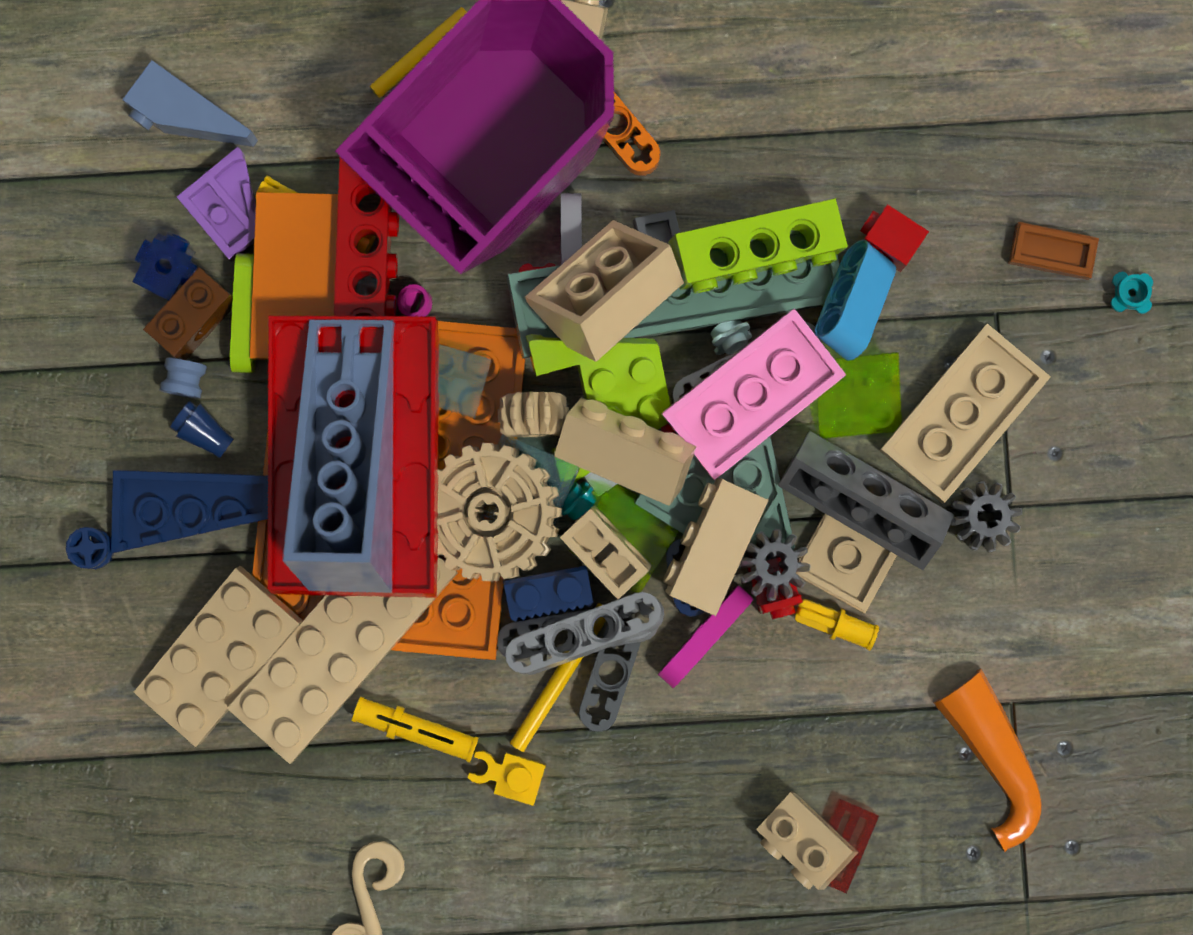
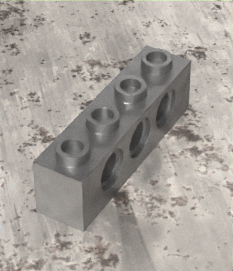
[778,431,954,570]

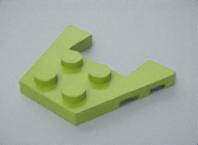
[525,334,671,488]

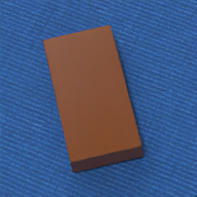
[1008,222,1099,280]

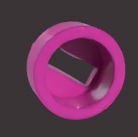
[397,284,433,316]

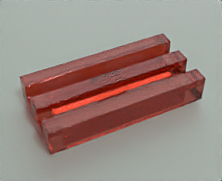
[828,798,879,894]

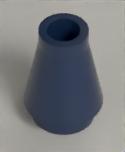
[170,401,234,458]

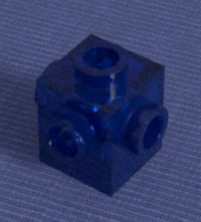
[132,232,198,300]

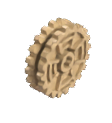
[437,443,562,581]

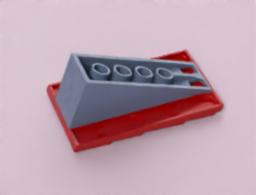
[268,316,439,598]

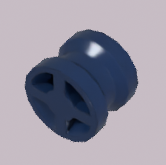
[66,527,114,570]

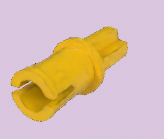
[795,599,879,651]

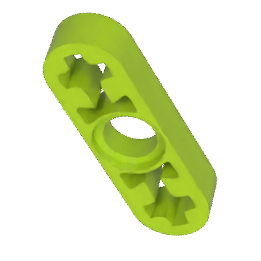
[230,253,256,373]

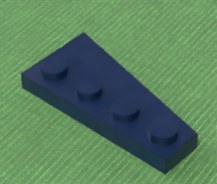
[111,470,268,553]

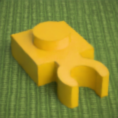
[468,751,546,806]

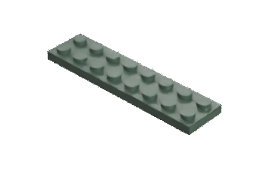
[506,230,839,359]

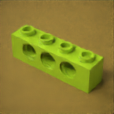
[668,198,848,294]

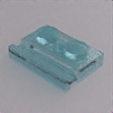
[438,344,492,418]

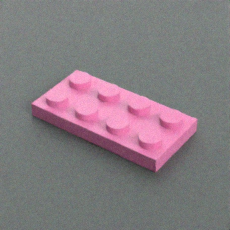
[661,308,846,480]

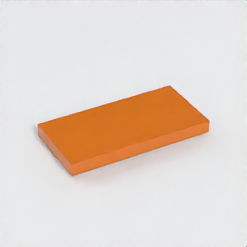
[250,192,338,360]

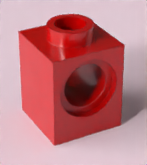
[860,204,929,272]

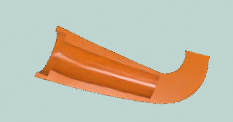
[933,668,1041,852]

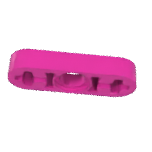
[657,585,754,688]

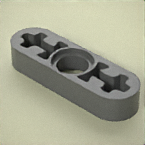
[579,624,641,732]

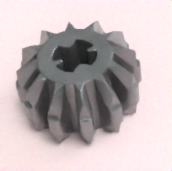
[951,481,1022,552]
[739,529,811,601]

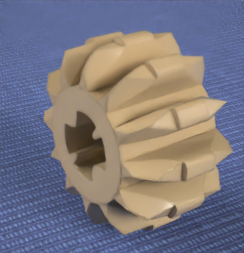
[498,391,569,438]

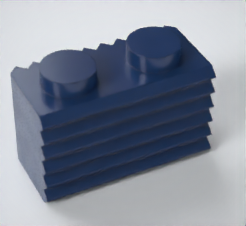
[504,566,593,622]

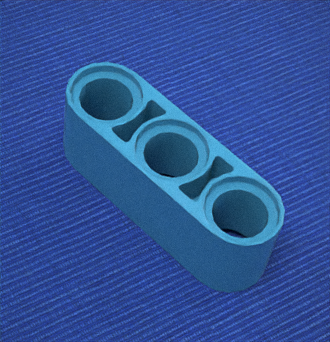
[814,240,896,361]

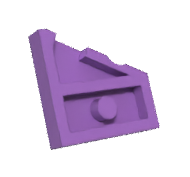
[177,147,256,262]

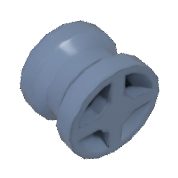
[159,358,207,399]

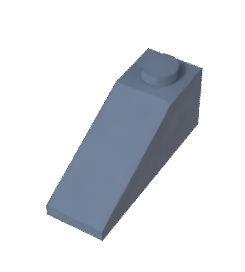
[122,60,258,147]

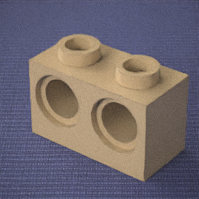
[560,505,652,599]

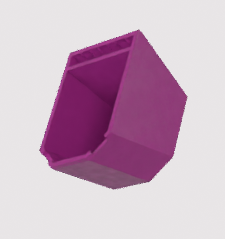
[335,0,614,274]

